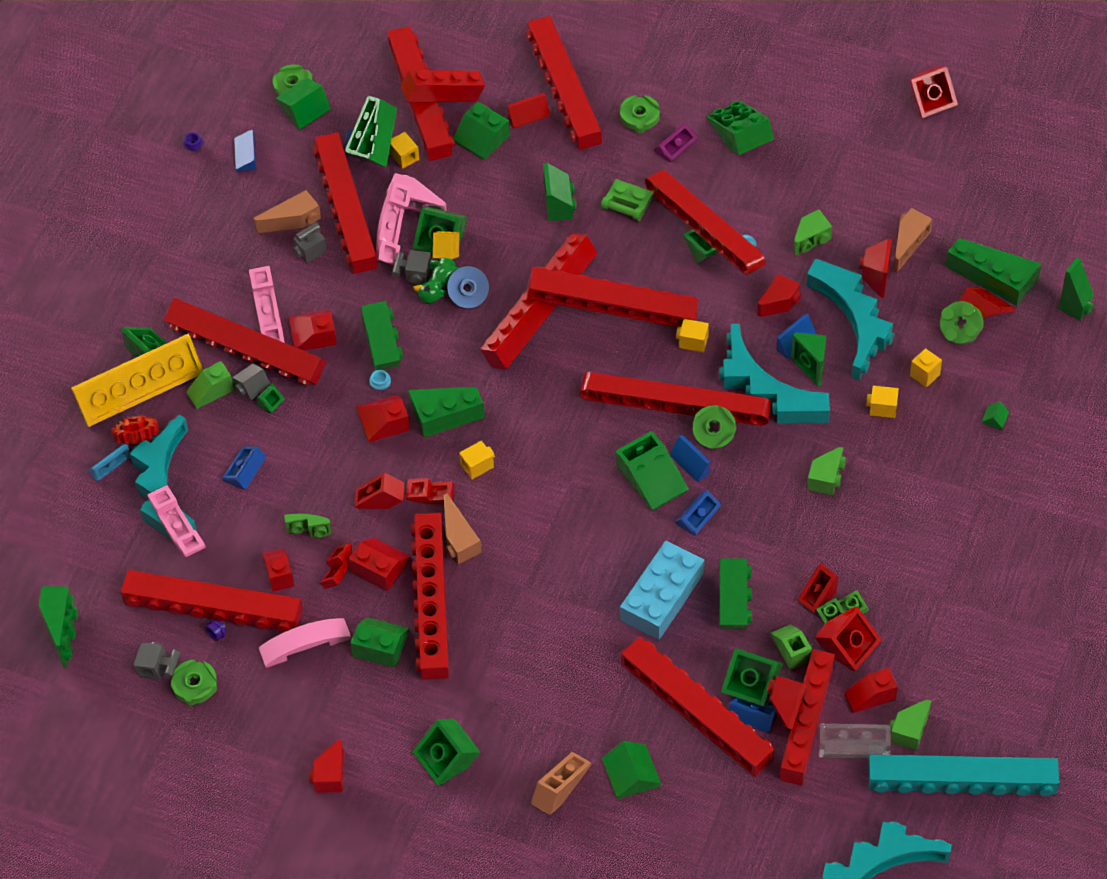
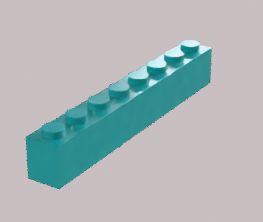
[868,754,1059,796]

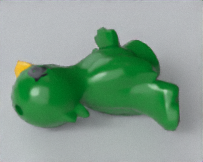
[413,258,459,304]

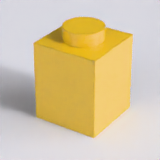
[389,132,419,169]
[433,231,459,260]
[676,319,709,353]
[910,348,942,388]
[866,386,899,418]
[459,441,495,479]

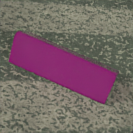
[653,123,698,162]

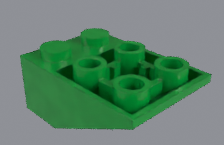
[706,101,774,155]
[616,431,689,511]
[39,586,78,668]

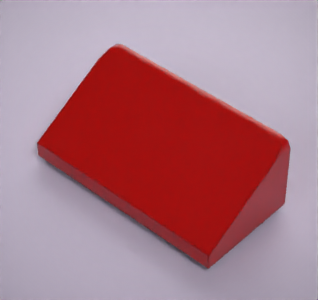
[507,93,550,128]

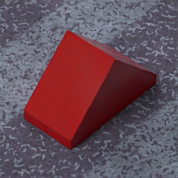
[797,563,838,613]

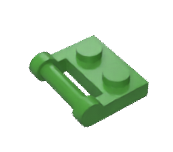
[601,179,653,221]

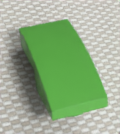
[284,514,332,538]
[817,590,869,624]

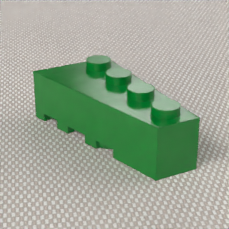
[946,238,1042,306]

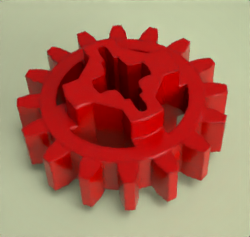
[111,415,160,445]

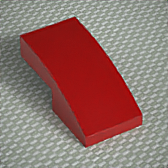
[406,478,455,504]
[320,543,352,589]

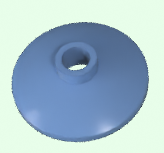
[447,266,489,308]

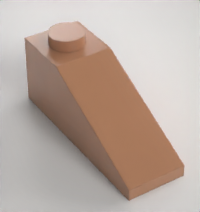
[253,190,321,233]
[894,208,933,272]
[444,493,482,565]
[531,752,591,815]

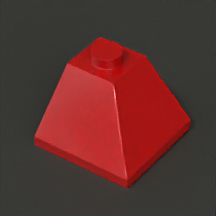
[910,66,958,118]
[859,239,892,298]
[959,287,1016,319]
[289,309,337,351]
[356,395,410,442]
[814,607,882,671]
[767,676,806,729]

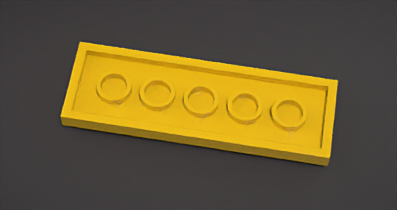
[71,334,203,427]

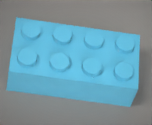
[620,541,704,640]

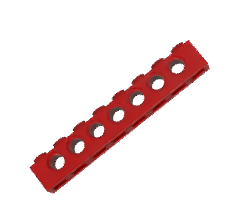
[411,513,449,680]

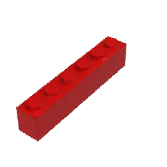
[780,649,835,786]

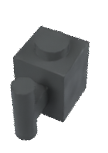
[293,222,327,264]
[392,250,431,285]
[232,363,270,400]
[133,642,180,680]

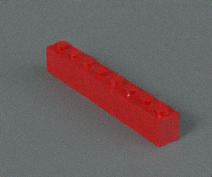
[525,16,602,150]
[387,26,455,161]
[312,132,378,274]
[480,234,597,370]
[526,267,699,328]
[164,298,327,386]
[121,570,303,633]
[621,637,774,778]

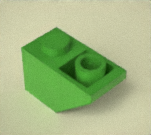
[794,210,832,255]
[807,447,846,495]
[770,624,812,671]

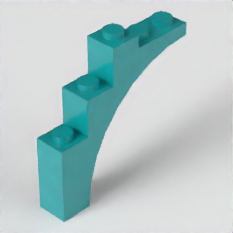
[806,258,895,380]
[719,324,830,424]
[130,415,197,541]
[822,822,952,879]

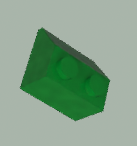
[453,102,510,161]
[543,163,576,221]
[413,206,467,254]
[350,617,410,668]
[721,648,783,707]
[412,719,480,785]

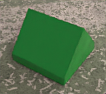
[257,383,285,413]
[981,401,1009,430]

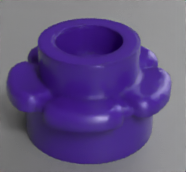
[183,132,203,151]
[205,620,226,641]

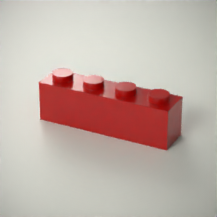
[400,70,486,102]

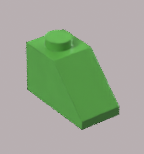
[186,361,234,409]
[888,700,931,750]

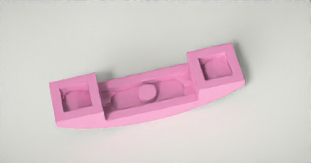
[376,182,412,265]
[249,266,285,343]
[148,485,206,557]
[259,618,352,668]

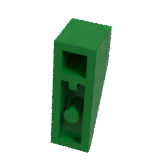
[1059,257,1094,321]

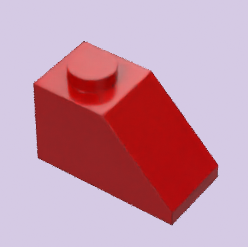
[757,274,802,317]
[355,472,405,509]
[262,548,294,592]
[845,668,898,713]
[309,740,344,793]

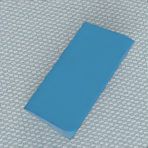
[88,444,131,482]

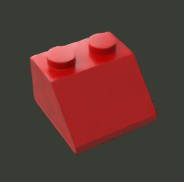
[348,538,412,592]

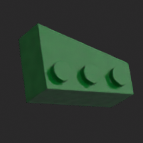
[344,96,397,168]
[361,301,403,371]
[408,387,485,438]
[719,558,752,630]

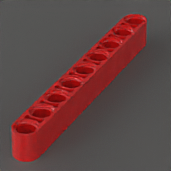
[645,169,766,275]
[579,372,772,426]

